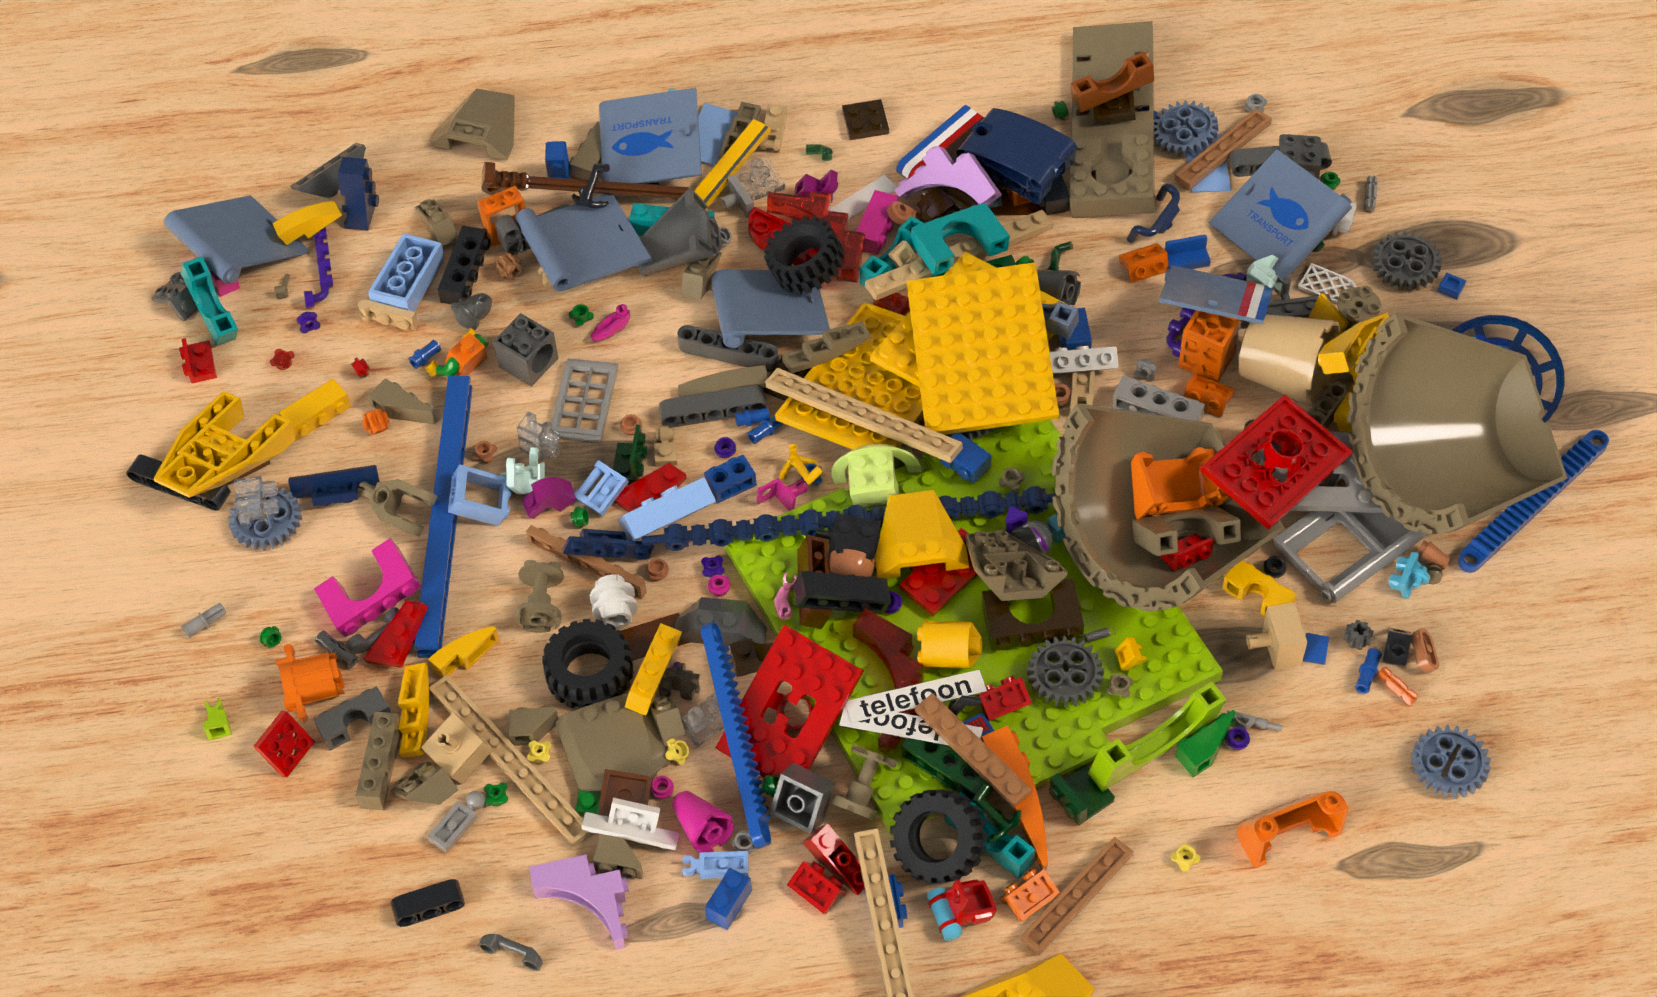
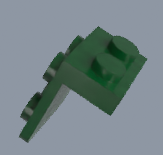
[1049,766,1115,826]

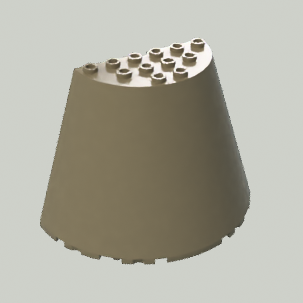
[1348,313,1568,534]
[1052,404,1285,612]

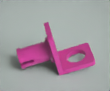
[756,478,808,511]

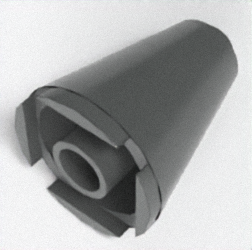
[1037,270,1081,305]

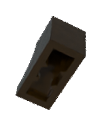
[917,186,955,223]
[729,638,774,677]

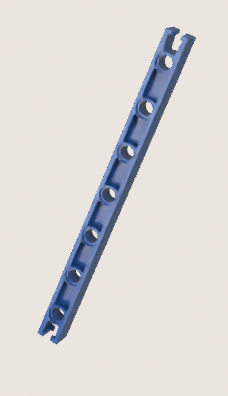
[414,376,473,658]

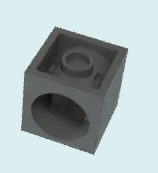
[493,313,559,387]

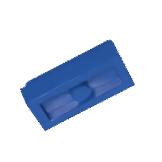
[1165,235,1211,269]

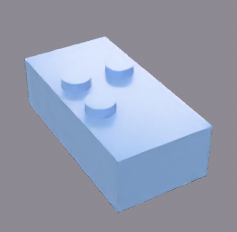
[368,233,444,312]
[617,477,716,541]

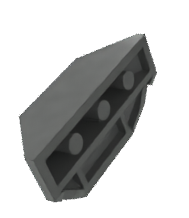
[290,143,366,198]
[674,597,767,646]

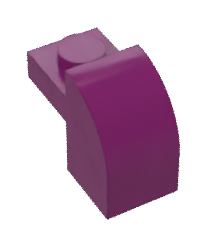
[794,170,838,207]
[522,477,576,519]

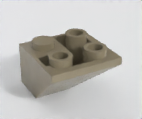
[390,762,458,805]

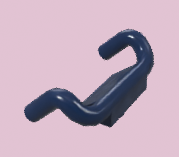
[1127,184,1180,243]

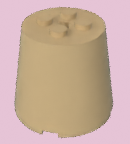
[1238,314,1340,406]

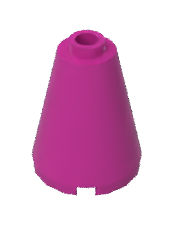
[672,791,734,853]

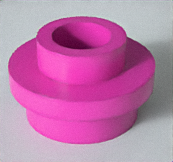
[708,575,731,597]
[650,776,674,799]

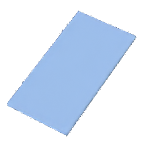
[698,103,738,166]
[1186,134,1231,193]

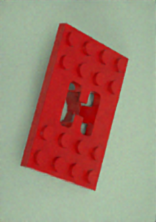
[1200,394,1353,530]
[715,625,864,778]

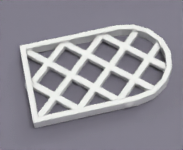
[1298,263,1356,304]

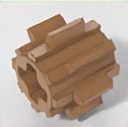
[496,252,523,280]

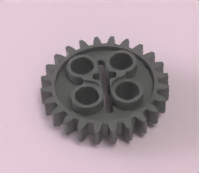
[1371,231,1442,291]
[1027,636,1104,708]

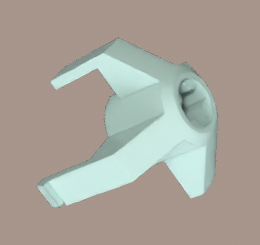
[1247,255,1291,294]
[500,447,545,494]

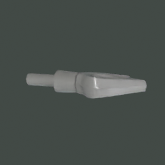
[1227,710,1283,731]

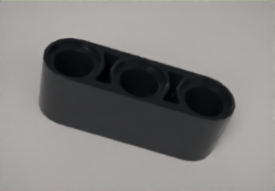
[390,879,465,927]

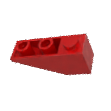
[802,824,865,895]

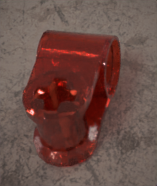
[873,292,910,316]

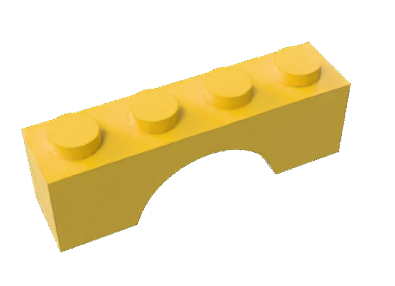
[625,623,682,716]

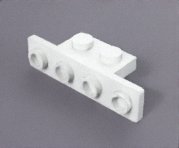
[1050,346,1118,374]
[581,798,679,850]

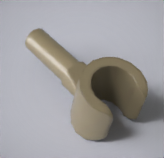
[274,274,290,299]

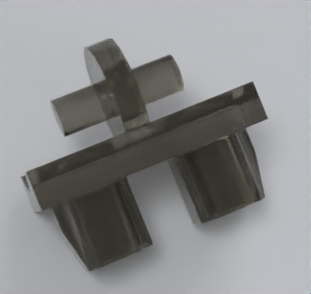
[658,663,700,700]

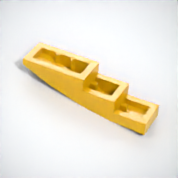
[398,663,429,759]

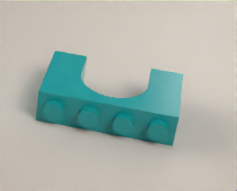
[910,202,1010,276]

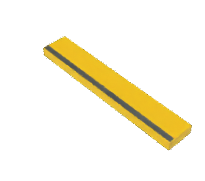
[694,119,771,210]

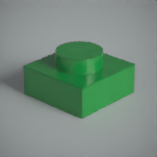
[575,790,601,817]

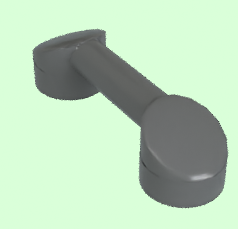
[346,607,399,653]
[478,934,543,971]

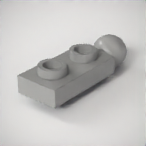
[427,791,485,853]

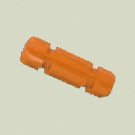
[1377,667,1418,705]

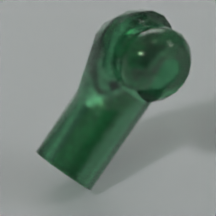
[806,144,833,161]

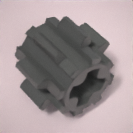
[1343,620,1374,650]

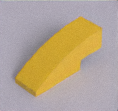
[272,201,342,245]
[428,626,499,678]

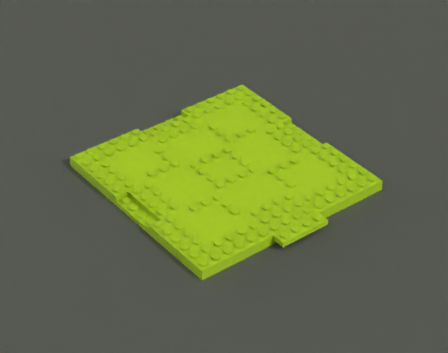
[724,420,1223,836]

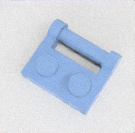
[574,460,629,517]

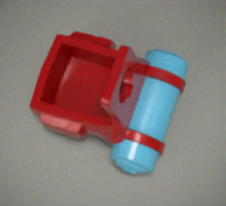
[926,879,997,941]

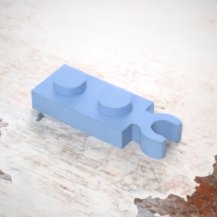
[682,851,749,879]

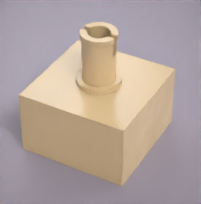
[1246,602,1307,670]
[421,712,494,784]

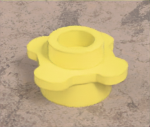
[665,738,689,765]
[527,740,552,764]
[1171,844,1200,872]

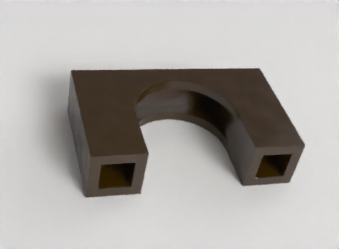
[982,578,1084,650]

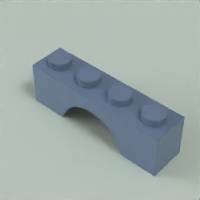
[1042,301,1079,339]

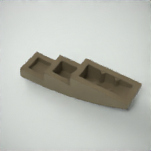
[716,101,761,164]
[782,322,871,373]
[678,365,768,397]

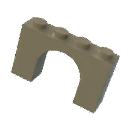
[1132,506,1241,556]

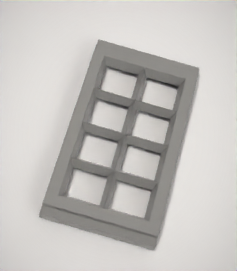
[549,358,618,443]

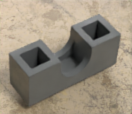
[314,686,391,751]

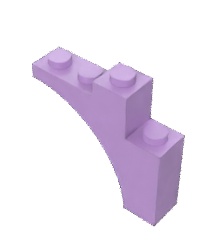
[894,146,1002,206]
[529,854,629,950]

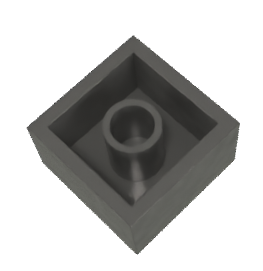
[769,763,835,834]

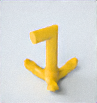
[779,443,824,485]

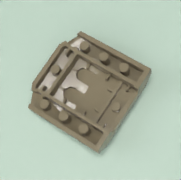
[555,692,670,792]

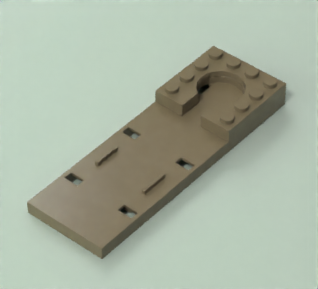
[1070,21,1155,218]

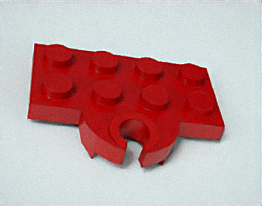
[899,527,978,617]

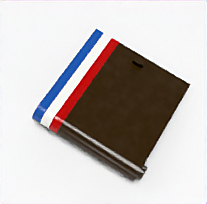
[896,105,1004,213]

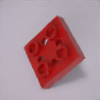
[253,710,315,778]

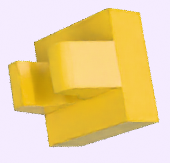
[1115,637,1146,670]

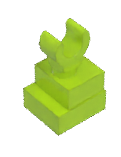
[203,698,232,740]

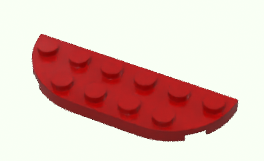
[748,207,860,273]

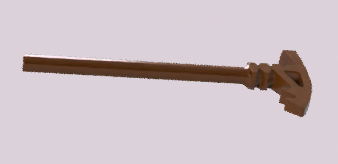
[481,162,689,199]

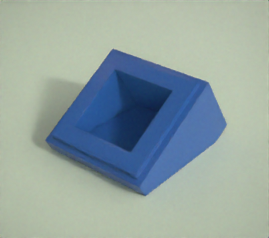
[1303,633,1329,665]

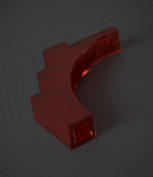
[853,608,924,755]

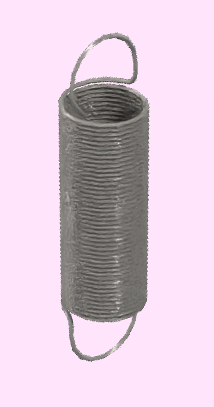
[1079,626,1116,644]

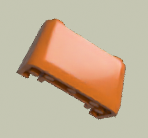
[1131,447,1230,519]
[1237,791,1349,868]

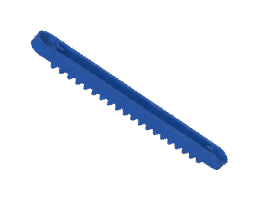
[1458,430,1609,573]
[701,621,771,849]

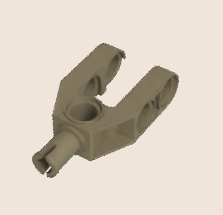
[357,479,438,537]

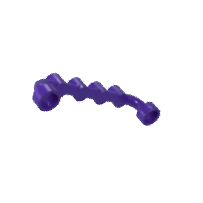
[304,227,333,308]
[1166,272,1247,358]

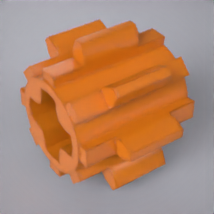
[362,408,390,435]

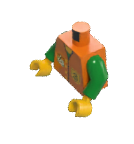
[425,328,489,377]

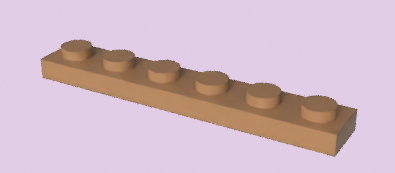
[1175,108,1272,190]
[526,525,647,599]
[915,693,1032,808]
[1020,837,1134,956]

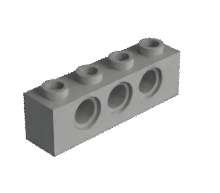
[1112,376,1205,421]

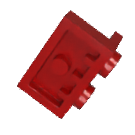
[179,338,217,384]
[1160,533,1214,572]
[974,676,1032,721]
[787,861,847,914]

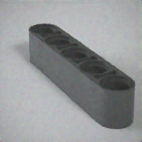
[1229,142,1332,177]
[677,325,779,372]
[659,385,767,428]

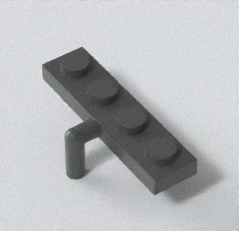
[1248,277,1332,324]

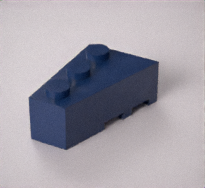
[338,157,379,231]

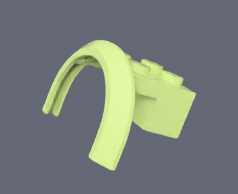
[831,444,922,507]

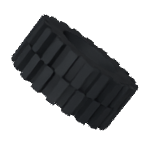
[764,216,845,294]

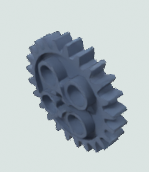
[1154,100,1219,157]
[228,485,302,551]
[1411,725,1491,799]

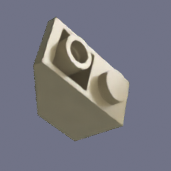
[650,696,686,741]
[509,706,559,746]
[593,834,643,880]

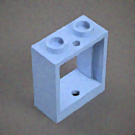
[448,464,512,526]

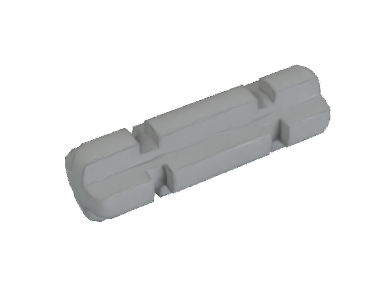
[1364,176,1378,212]

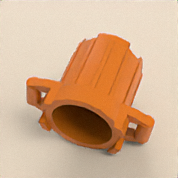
[275,644,345,723]

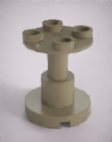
[1337,286,1381,332]
[515,560,564,633]
[831,744,898,820]

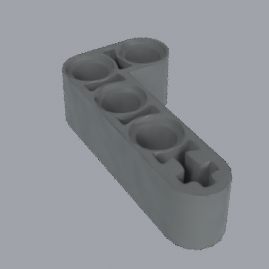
[495,204,570,255]

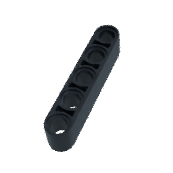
[126,454,231,511]

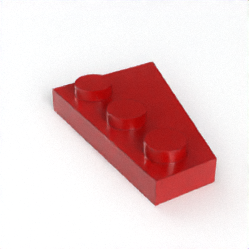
[613,463,687,512]
[363,601,428,668]

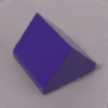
[1005,506,1028,534]

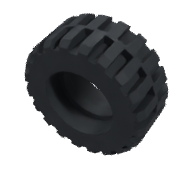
[542,619,633,709]
[890,789,988,884]

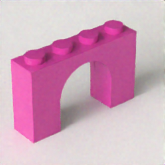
[314,538,422,638]

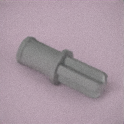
[181,603,227,638]

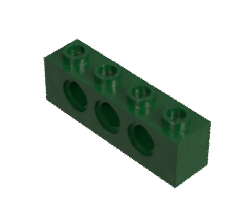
[902,738,994,800]

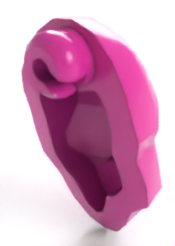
[590,304,631,342]

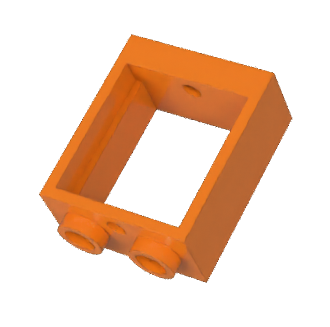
[477,186,526,247]

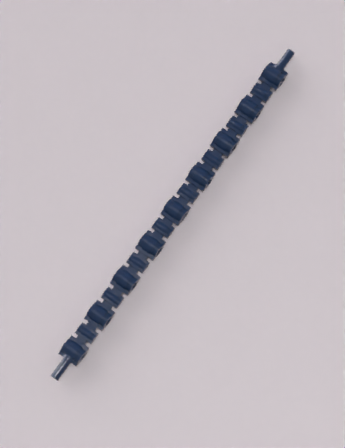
[642,486,1056,551]

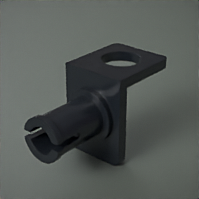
[1383,627,1412,666]

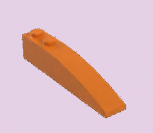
[981,725,1048,870]

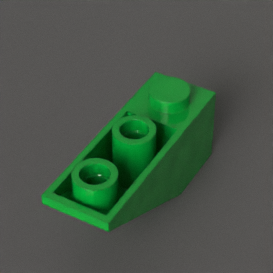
[1175,710,1236,777]

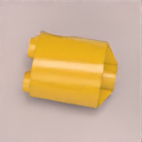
[917,621,982,669]

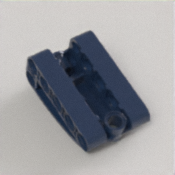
[956,108,1077,204]

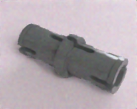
[315,630,358,669]

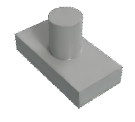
[721,174,754,218]

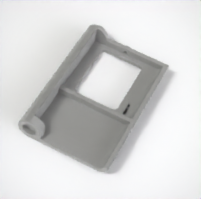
[1274,511,1429,603]

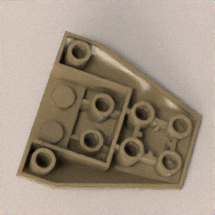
[431,89,515,160]
[965,530,1068,601]

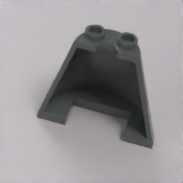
[638,188,722,277]

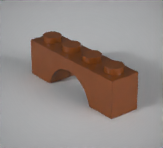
[1070,51,1155,113]

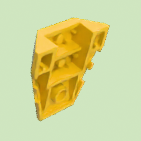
[875,490,969,578]

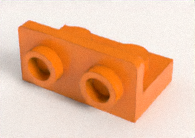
[1119,243,1169,283]
[1183,373,1235,417]
[1000,869,1061,922]

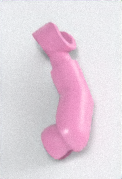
[774,572,797,620]

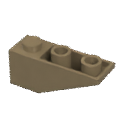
[569,122,601,180]
[415,199,458,246]
[681,252,722,299]
[368,378,437,424]

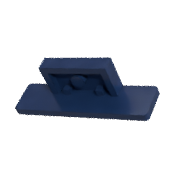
[288,465,380,506]
[563,529,654,560]

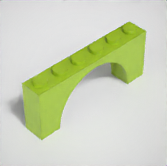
[1088,681,1227,792]

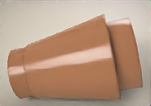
[1417,540,1451,570]

